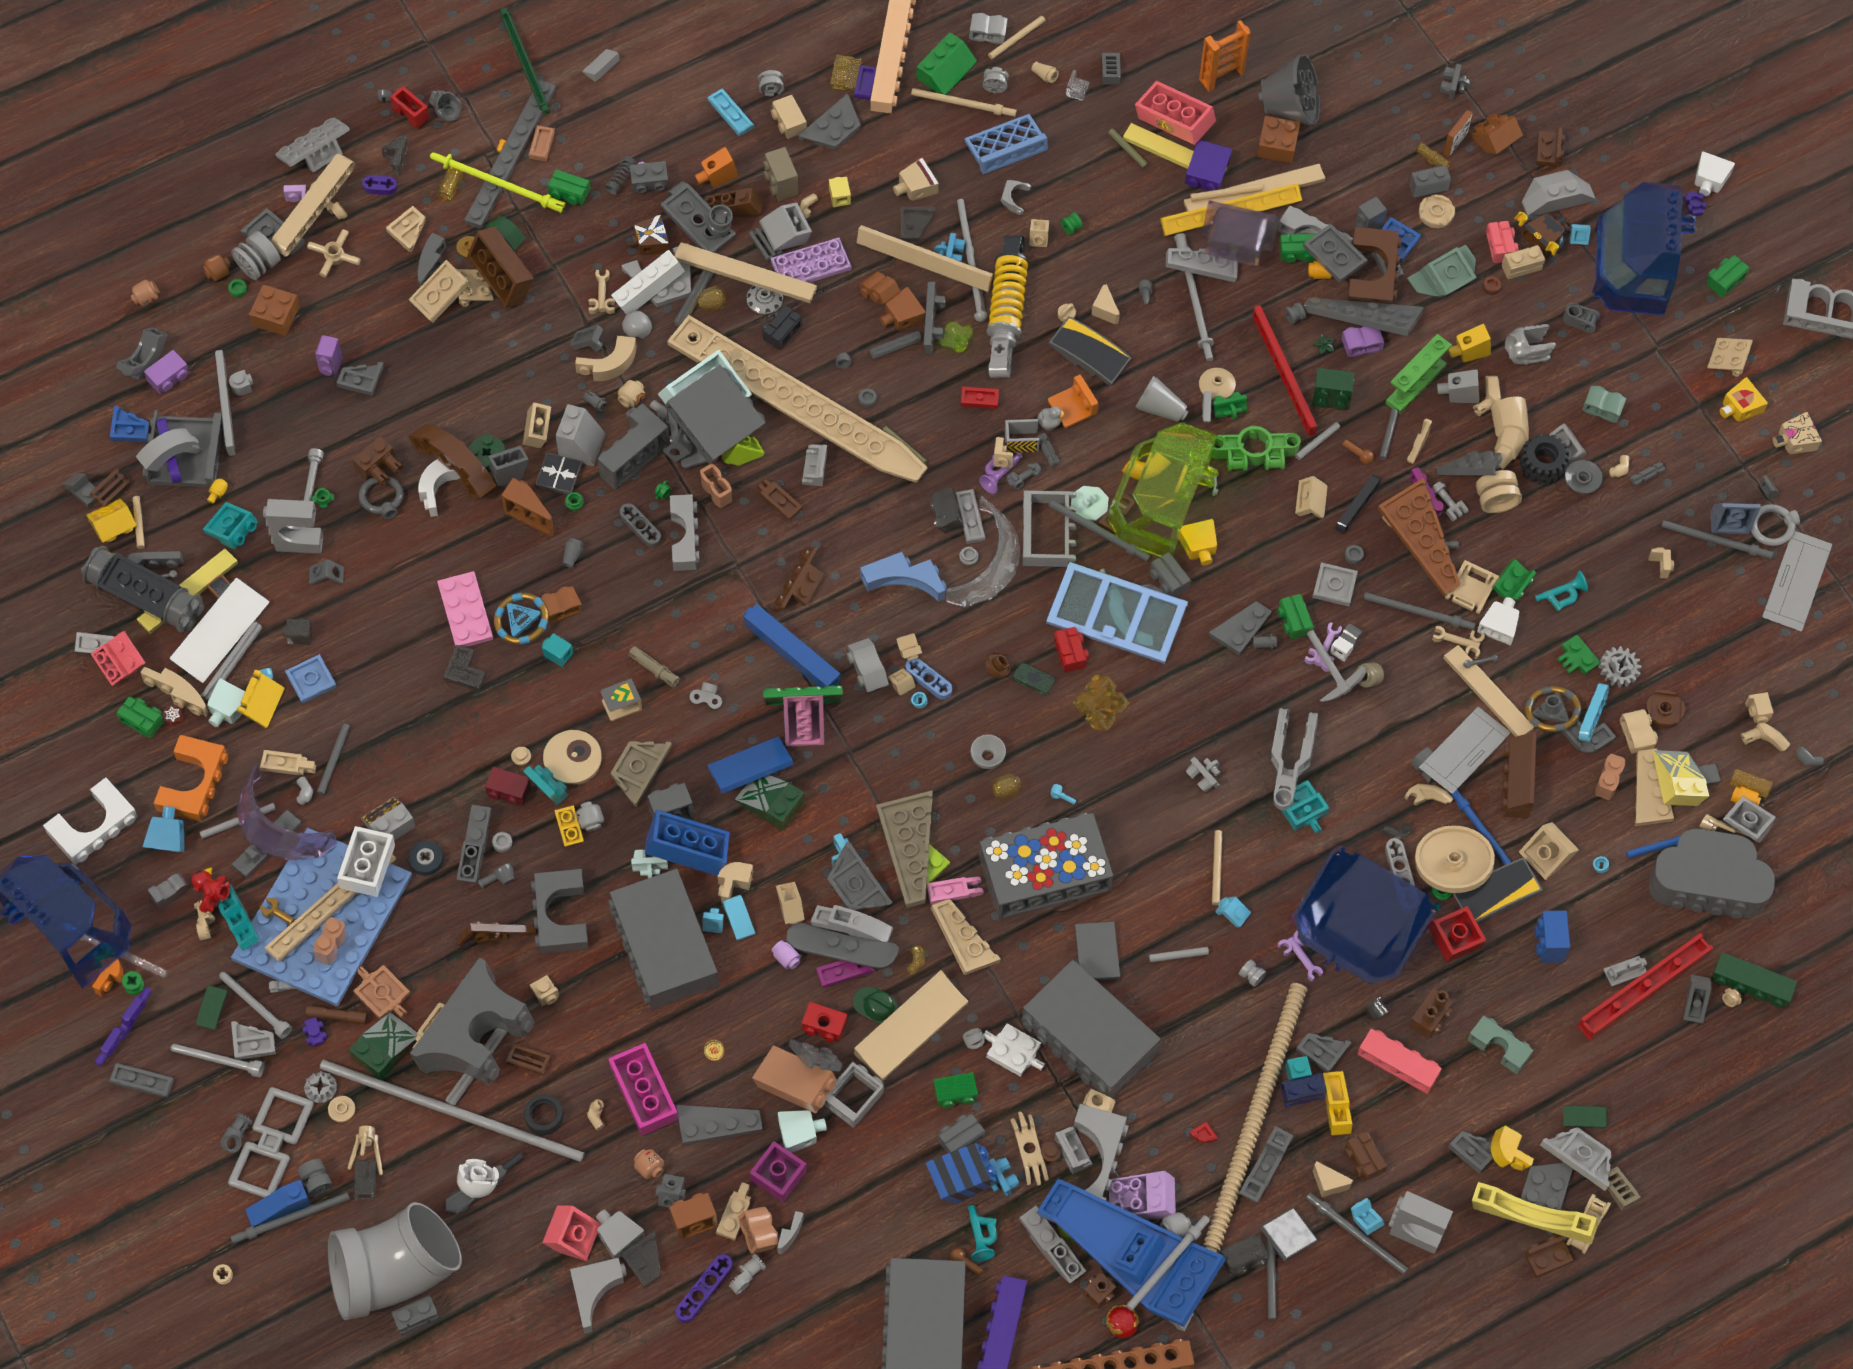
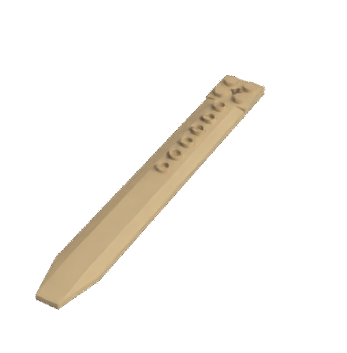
[667,315,927,483]

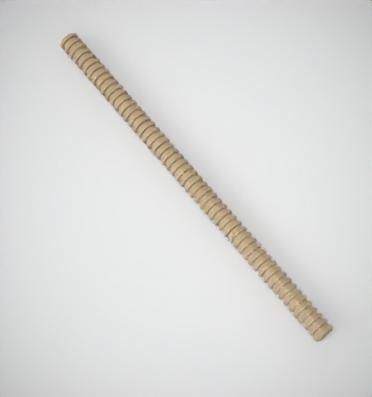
[1203,983,1308,1293]

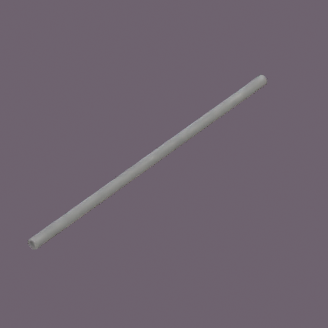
[320,1060,585,1162]

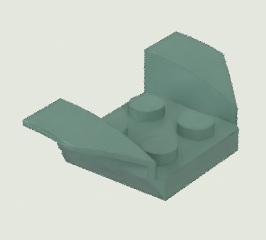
[1407,245,1477,297]

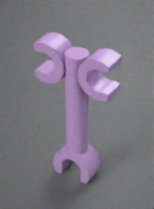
[1305,622,1342,672]
[1278,930,1323,982]

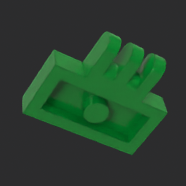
[1557,635,1601,675]

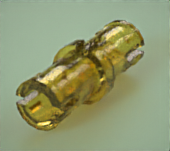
[1416,142,1451,169]

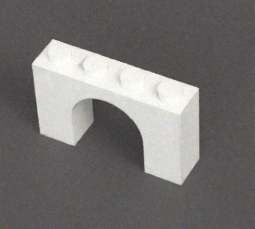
[43,778,138,865]

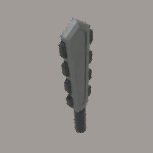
[446,1152,524,1215]

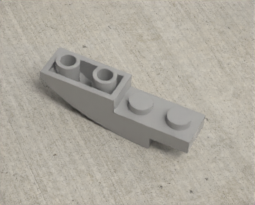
[811,905,893,942]
[1019,1206,1086,1284]

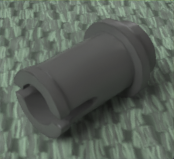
[583,390,607,411]
[1253,634,1277,649]

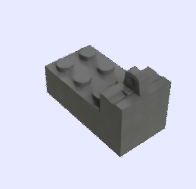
[598,403,670,491]

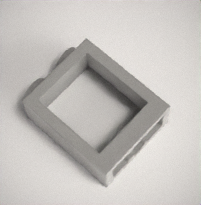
[824,1062,884,1128]

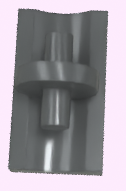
[1440,64,1471,101]

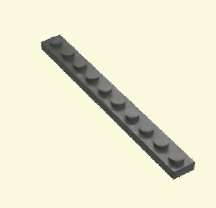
[465,80,556,229]

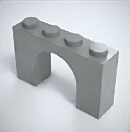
[263,499,323,554]
[1388,1191,1453,1254]

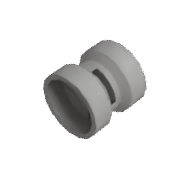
[1239,959,1267,987]

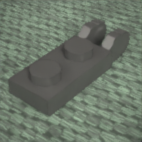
[128,551,184,568]

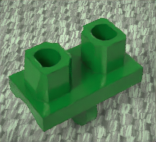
[1213,392,1247,420]

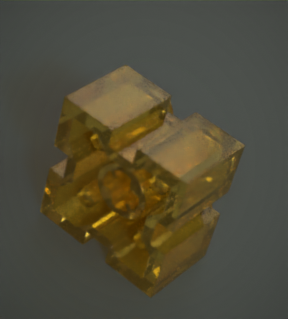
[1073,675,1130,731]

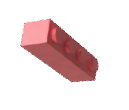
[1357,1029,1442,1094]

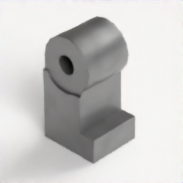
[148,873,189,910]

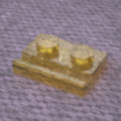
[830,55,862,91]

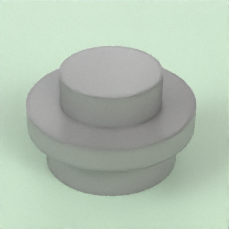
[959,547,978,565]

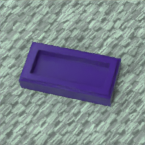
[854,65,877,100]

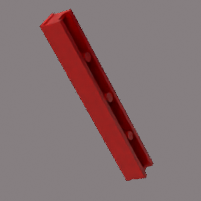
[1577,933,1713,1041]

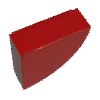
[1189,1122,1218,1143]

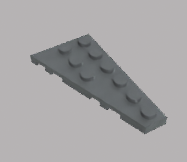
[1303,297,1424,336]

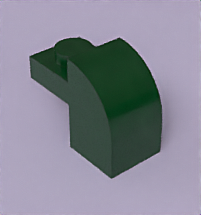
[486,216,526,250]

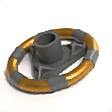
[1525,686,1581,732]

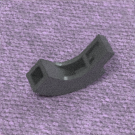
[116,327,168,380]

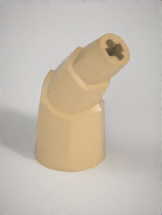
[1491,397,1529,471]

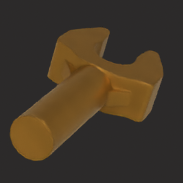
[260,898,295,925]

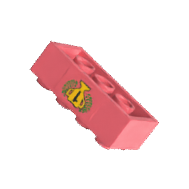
[1135,81,1216,145]

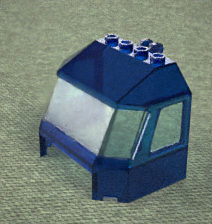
[1592,182,1696,315]

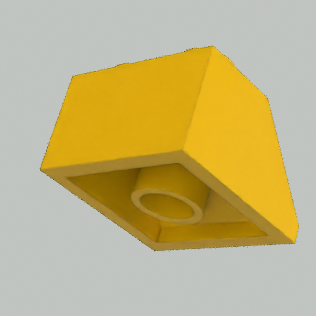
[86,498,137,542]

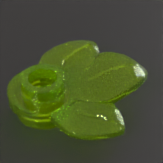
[937,322,973,352]

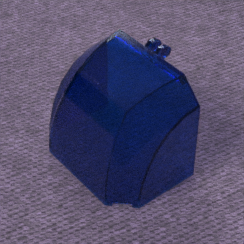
[1294,845,1442,984]

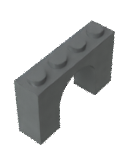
[531,869,589,954]

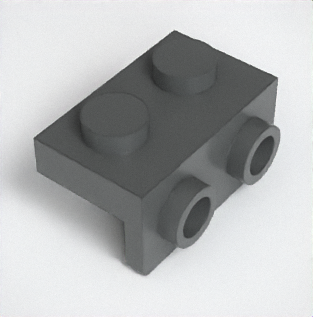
[630,161,669,193]

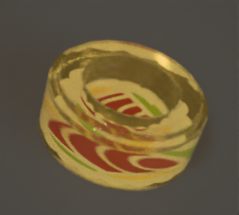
[704,1039,724,1061]

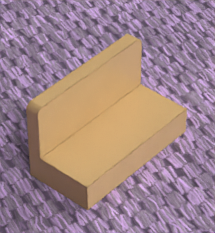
[1295,476,1327,518]

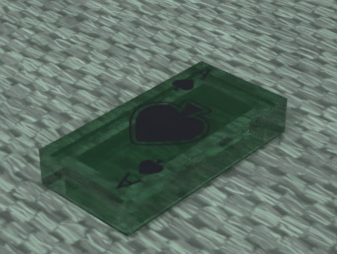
[1012,662,1055,696]

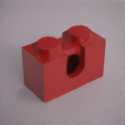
[390,86,430,129]

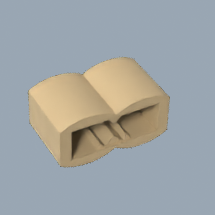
[1620,709,1658,754]

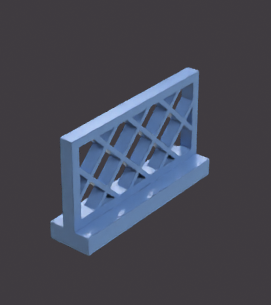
[965,114,1048,175]

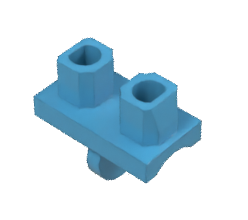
[934,233,965,262]
[988,1157,1020,1197]

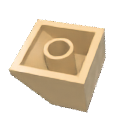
[1519,822,1579,880]

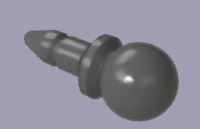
[1138,279,1153,305]

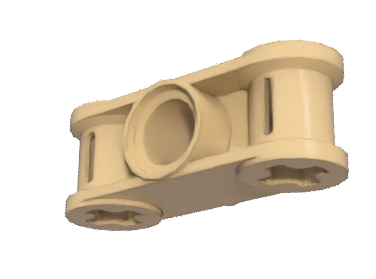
[1566,1194,1611,1254]

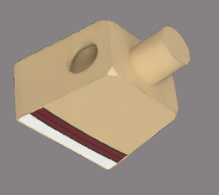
[893,158,939,201]

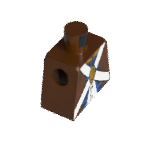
[625,215,669,255]

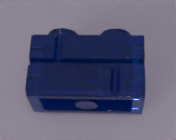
[1280,1073,1327,1107]

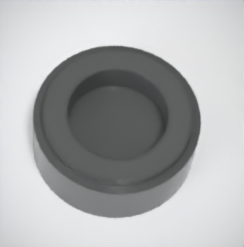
[858,389,877,408]
[1344,545,1364,565]

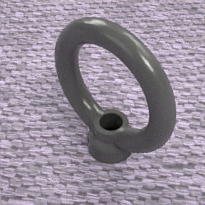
[359,476,404,520]

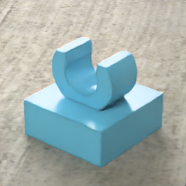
[1570,224,1591,245]
[703,908,724,933]

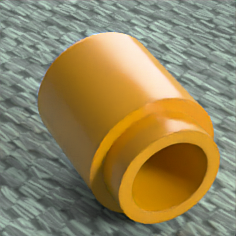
[1308,261,1332,279]
[1730,786,1761,805]

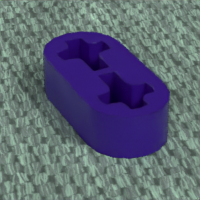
[362,175,397,195]

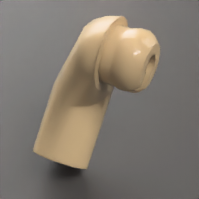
[800,194,818,218]
[1609,455,1630,478]

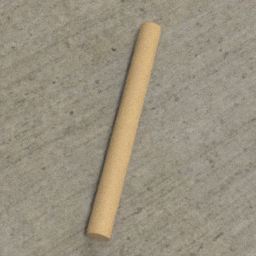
[988,15,1045,59]
[1190,183,1262,201]
[1212,830,1223,905]

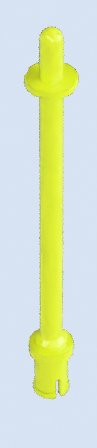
[430,153,566,213]

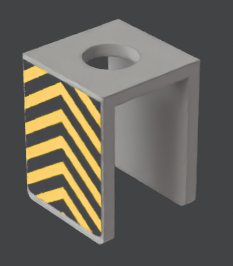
[1005,419,1039,453]

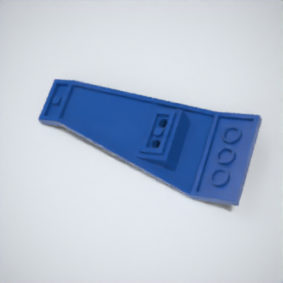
[1037,1179,1226,1327]

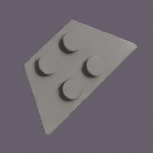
[1540,1127,1611,1191]

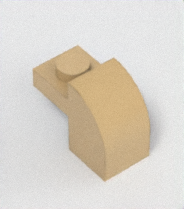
[718,862,753,904]

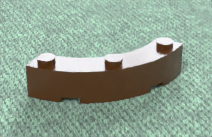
[408,424,497,498]

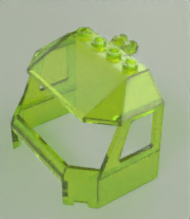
[1107,422,1219,557]

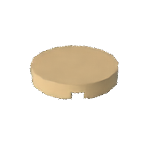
[1419,194,1455,228]

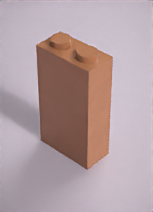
[752,1045,837,1113]

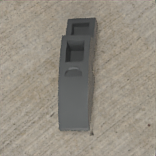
[457,805,492,883]

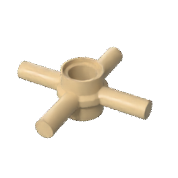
[307,229,361,278]

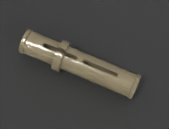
[628,646,680,688]

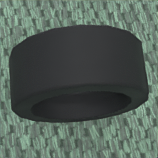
[524,1094,563,1135]

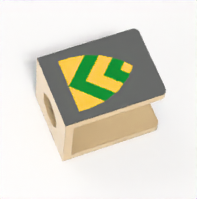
[601,678,642,721]

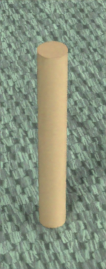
[132,496,145,549]

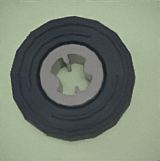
[408,841,444,876]

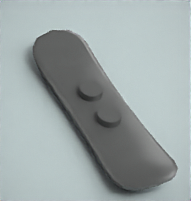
[786,922,899,969]

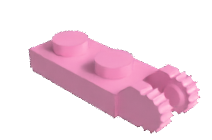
[927,876,984,904]

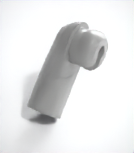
[297,777,313,805]

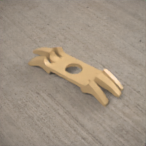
[1010,1112,1049,1186]

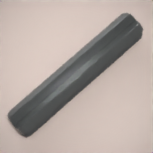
[870,331,922,359]

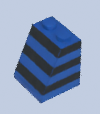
[926,1143,998,1204]

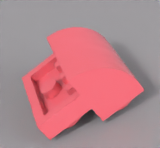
[91,631,145,686]

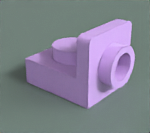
[284,185,307,202]

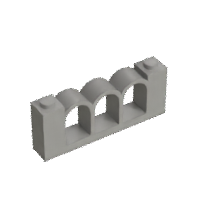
[1783,279,1853,339]

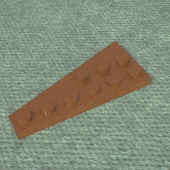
[1378,478,1460,596]

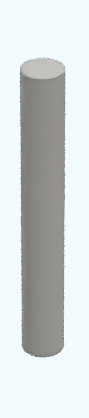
[1295,422,1340,460]
[1149,947,1209,962]

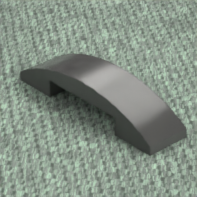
[1239,1126,1293,1203]

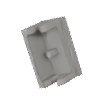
[802,444,827,487]
[1054,1126,1092,1174]

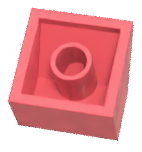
[542,1206,601,1261]

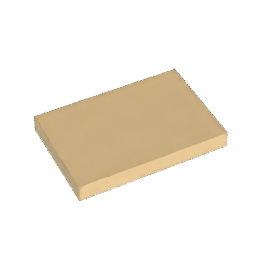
[409,260,470,323]

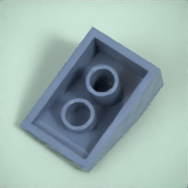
[1710,503,1761,534]

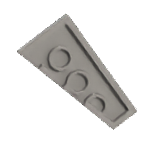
[1166,248,1238,282]

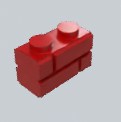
[1054,627,1089,673]

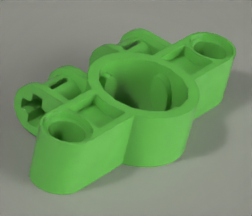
[1208,426,1301,472]

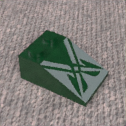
[735,775,805,831]
[349,1012,417,1081]

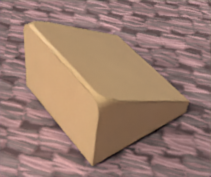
[887,668,915,695]

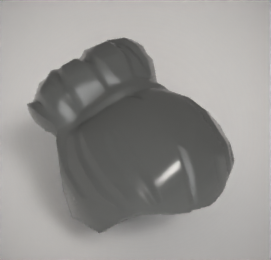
[429,90,461,122]

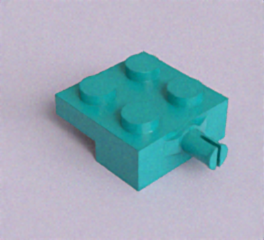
[1281,780,1329,834]

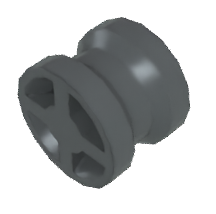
[1284,302,1306,325]

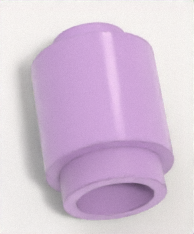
[771,940,801,970]

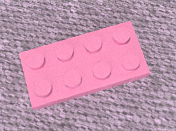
[437,571,493,650]

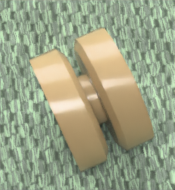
[1476,470,1522,513]

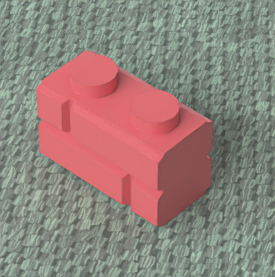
[1486,221,1519,263]

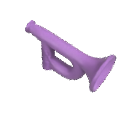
[979,452,1022,494]

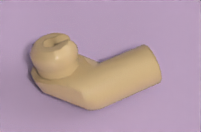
[587,1099,605,1131]

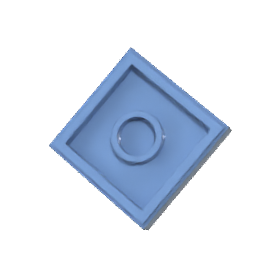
[285,654,337,704]

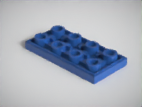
[707,737,794,794]

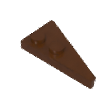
[457,922,536,946]

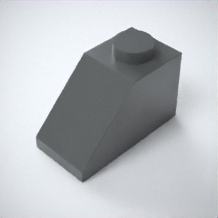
[1683,974,1712,1023]

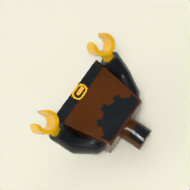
[1514,212,1567,258]

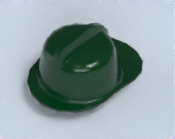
[853,987,898,1024]

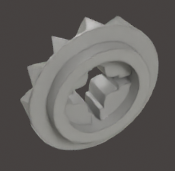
[304,1071,337,1103]

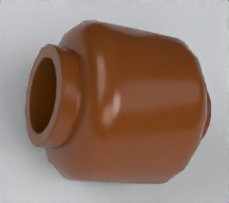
[202,254,231,281]

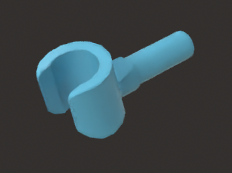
[1051,784,1076,804]

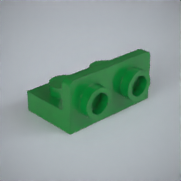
[1492,559,1536,601]

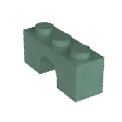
[1468,1015,1533,1075]

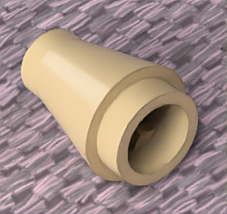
[1031,62,1059,83]

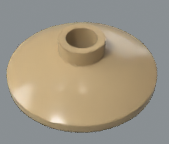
[1199,368,1236,400]

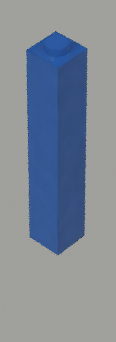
[744,604,841,688]

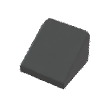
[1759,475,1780,500]

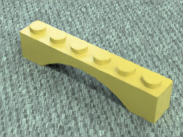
[1472,1182,1598,1244]

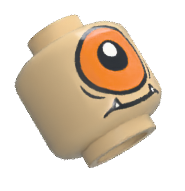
[618,380,645,408]

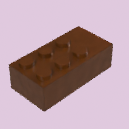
[467,227,534,308]

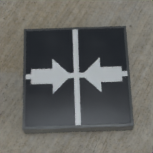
[535,453,583,495]

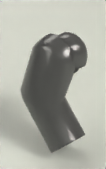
[1796,747,1824,766]

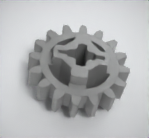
[1599,646,1642,688]

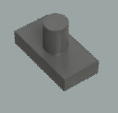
[570,325,603,352]

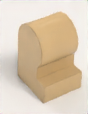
[1083,1089,1115,1113]

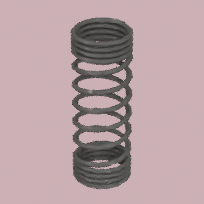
[605,156,637,194]

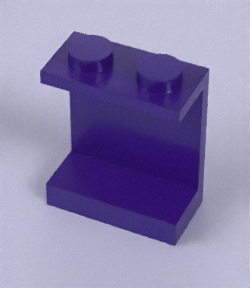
[1185,140,1232,191]

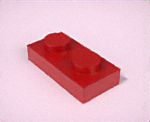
[961,387,999,409]

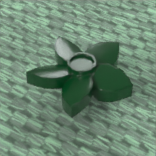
[1313,334,1334,355]

